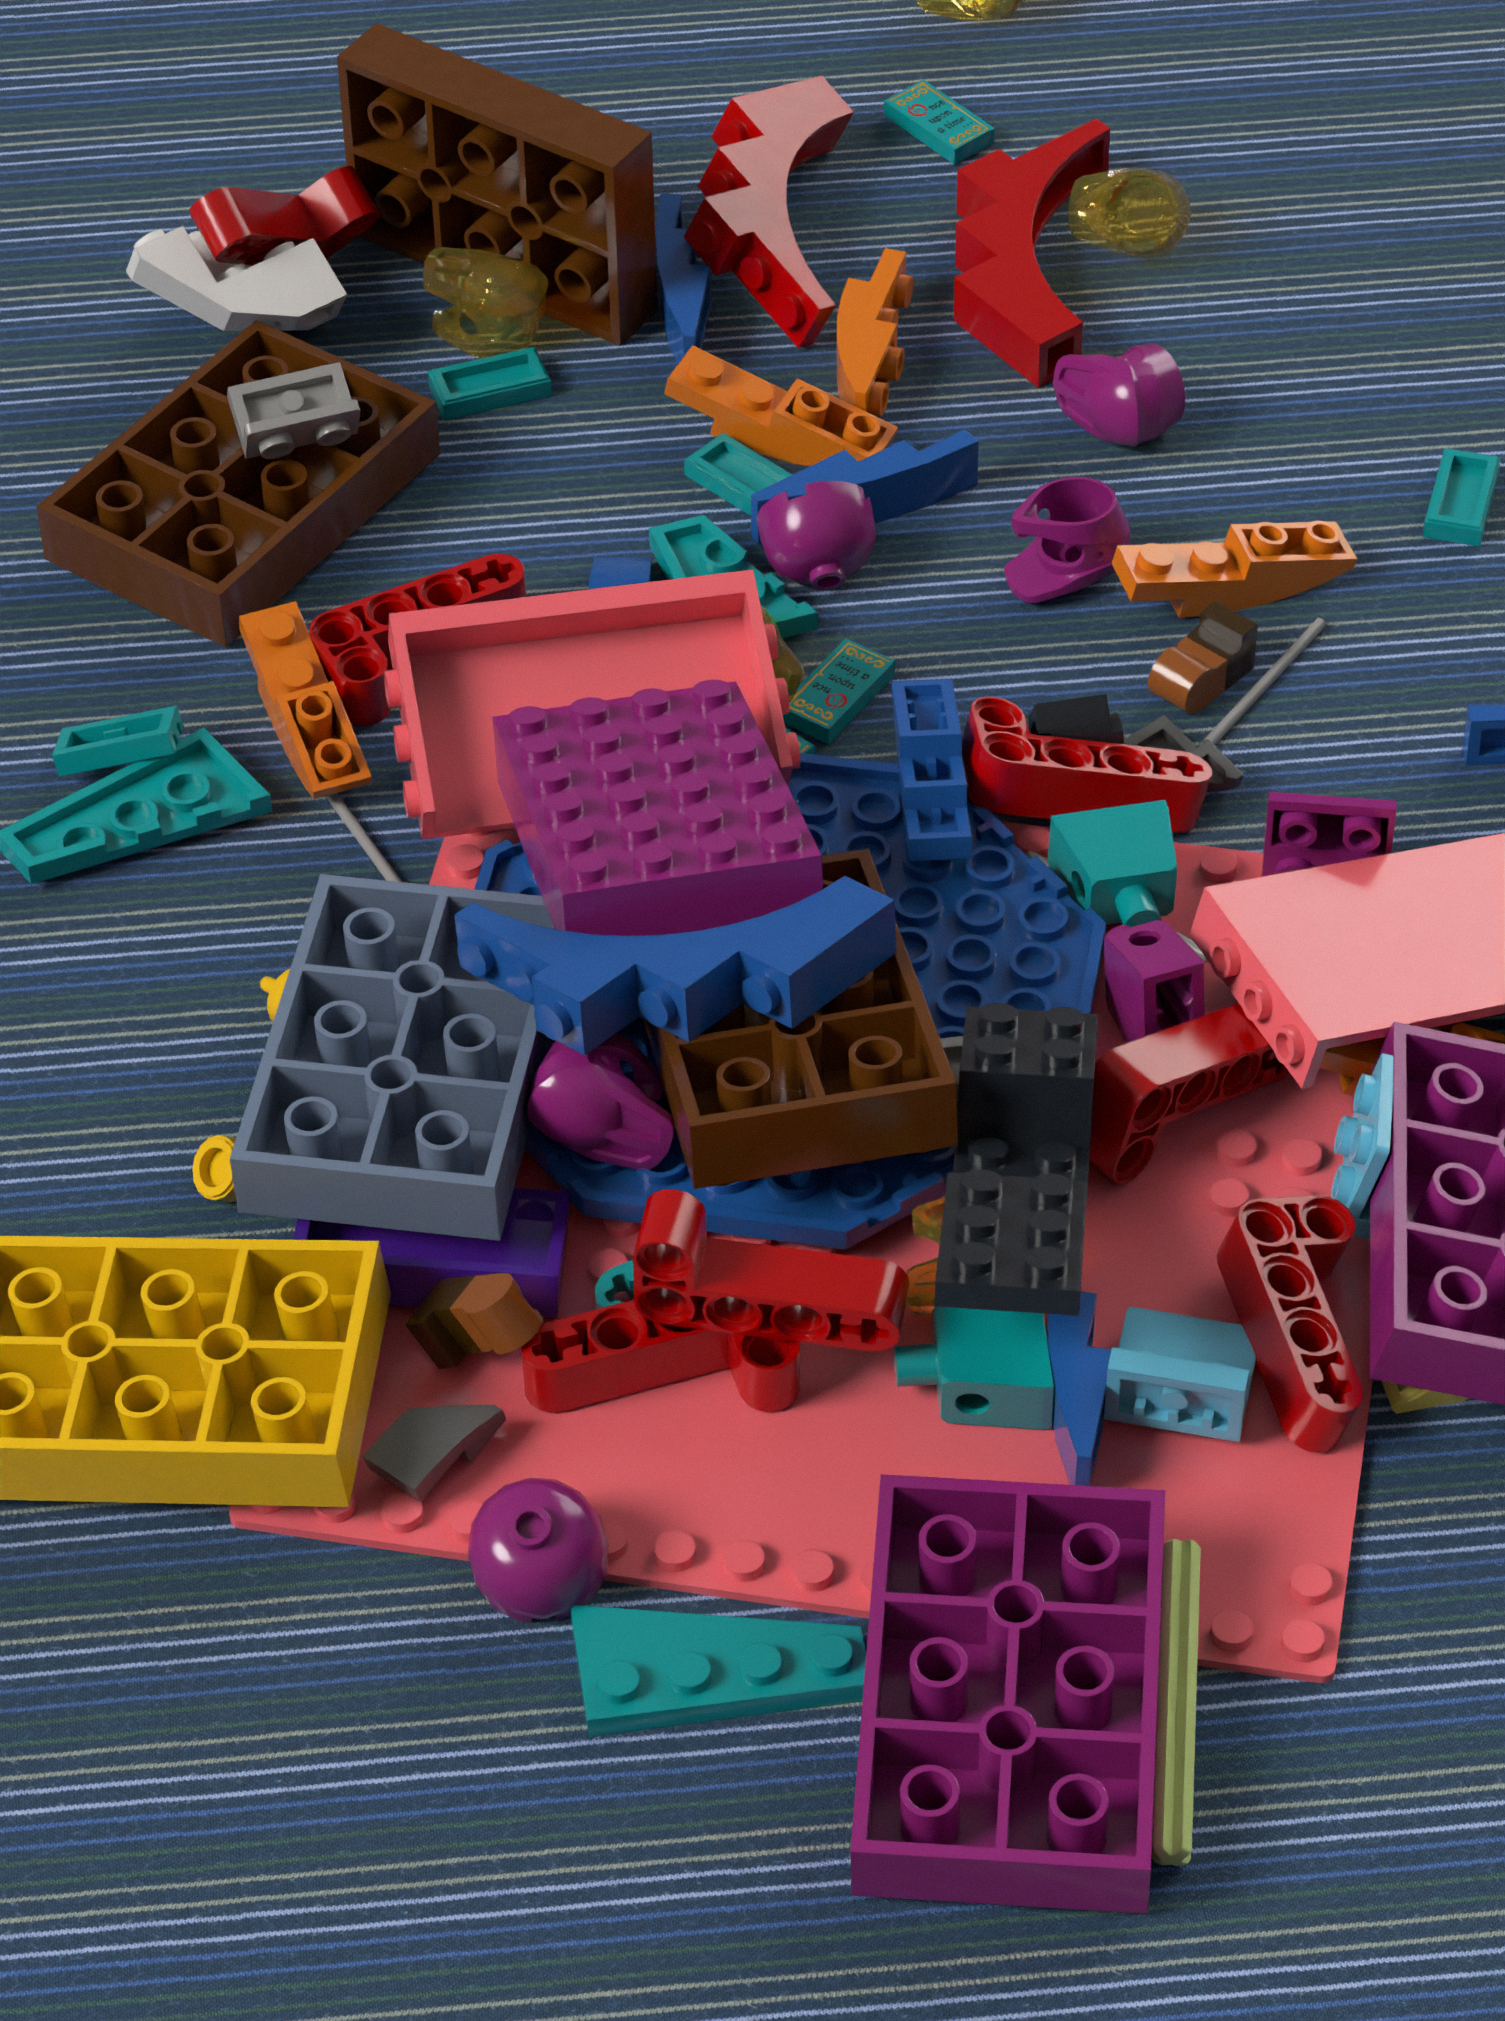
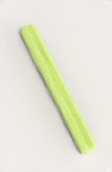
[1151,1539,1201,1867]

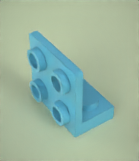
[1331,1053,1393,1240]
[1104,1307,1256,1442]

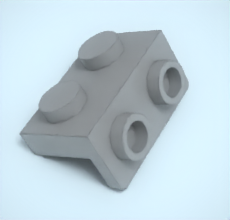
[227,362,360,459]

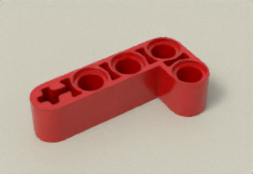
[189,166,380,266]
[309,553,526,726]
[962,696,1212,832]
[1089,1003,1289,1184]
[633,1189,910,1351]
[1216,1195,1363,1453]
[521,1300,800,1413]

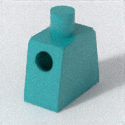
[1047,800,1177,927]
[894,1307,1054,1430]

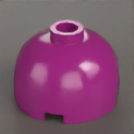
[756,481,876,590]
[468,1477,609,1623]

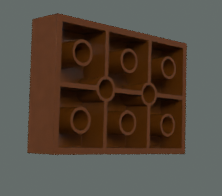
[337,23,658,346]
[37,320,440,648]
[643,848,958,1189]

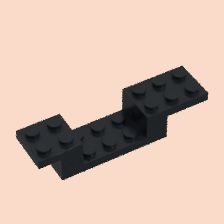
[934,1003,1098,1316]

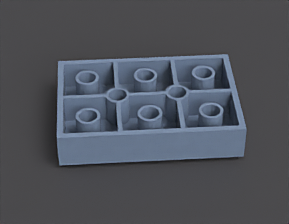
[230,874,554,1241]

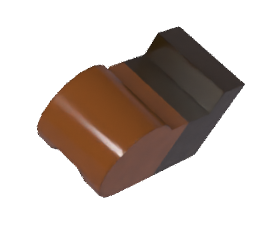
[1147,601,1258,714]
[405,1273,543,1369]

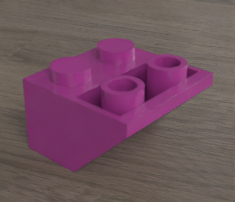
[1262,792,1397,877]

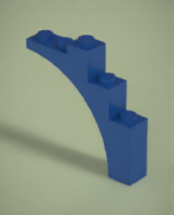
[455,876,897,1055]

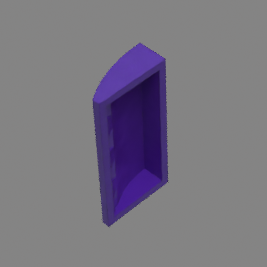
[293,1188,571,1318]

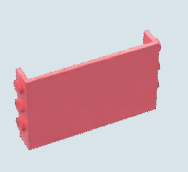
[384,570,801,840]
[1189,833,1505,1089]

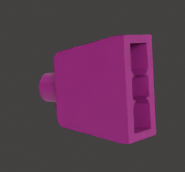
[1103,920,1205,1043]

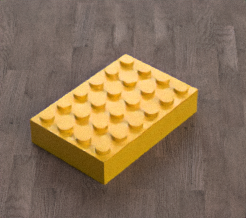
[0,1236,391,1507]

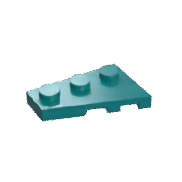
[649,515,818,640]

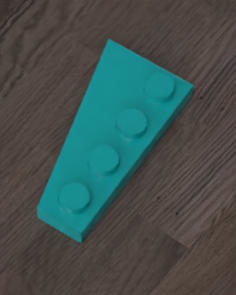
[0,727,272,884]

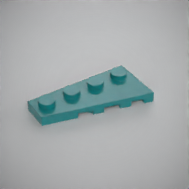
[570,1605,866,1737]

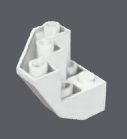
[126,226,347,331]

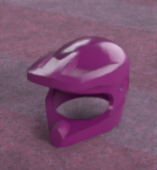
[1053,343,1185,447]
[1004,477,1132,603]
[526,1033,675,1170]

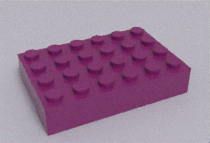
[492,680,823,936]
[1370,1022,1505,1405]
[850,1474,1166,1914]

